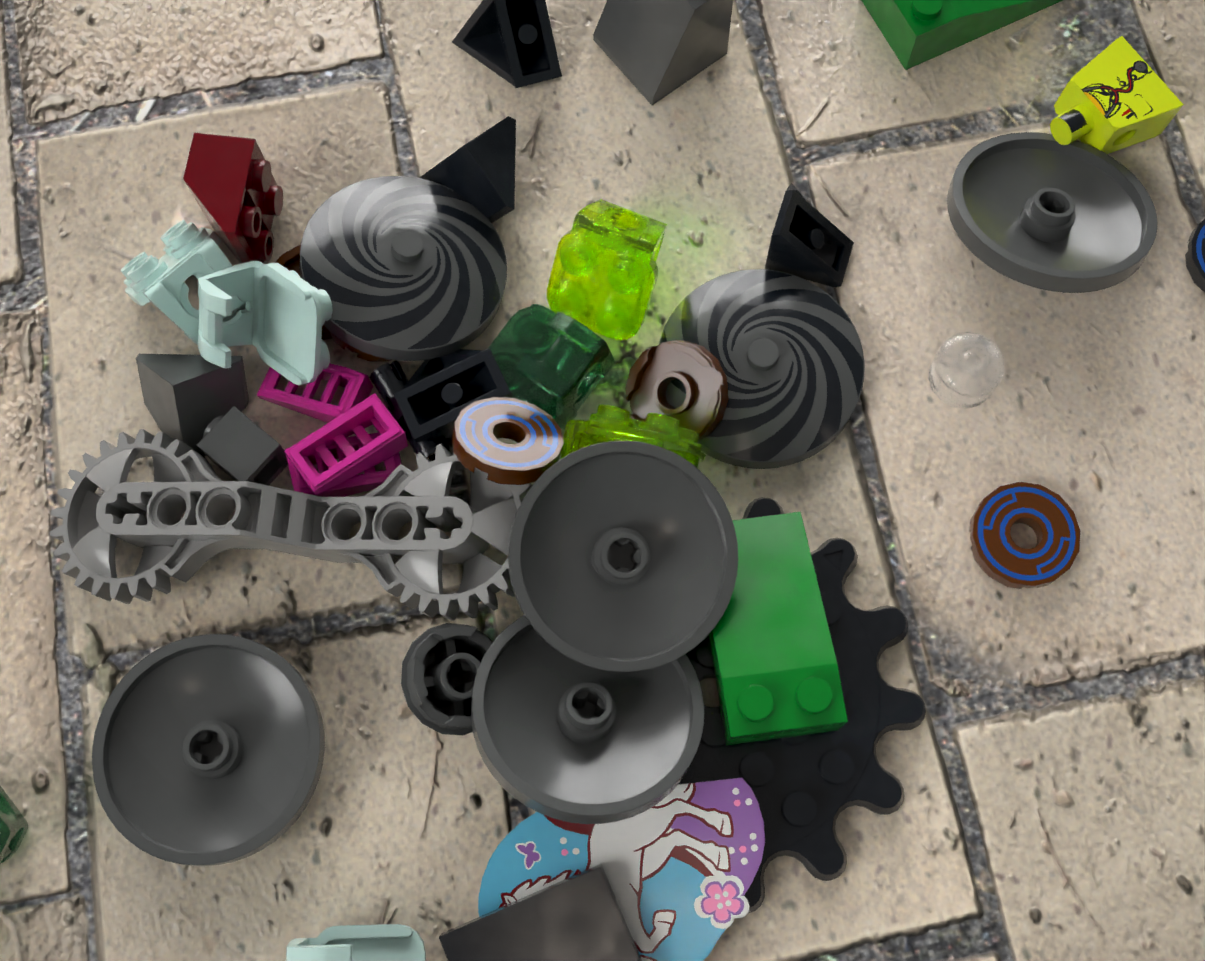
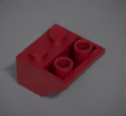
[183,133,283,264]

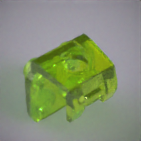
[547,199,667,341]
[561,404,706,468]

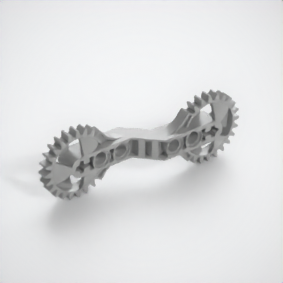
[50,429,532,621]

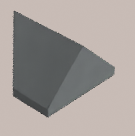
[136,353,249,457]

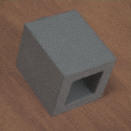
[197,406,288,486]

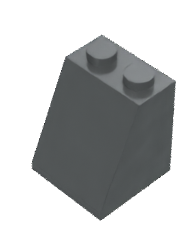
[593,0,733,105]

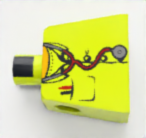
[1050,36,1184,154]

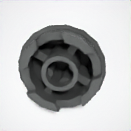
[401,623,493,735]

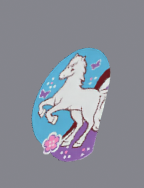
[478,778,765,961]

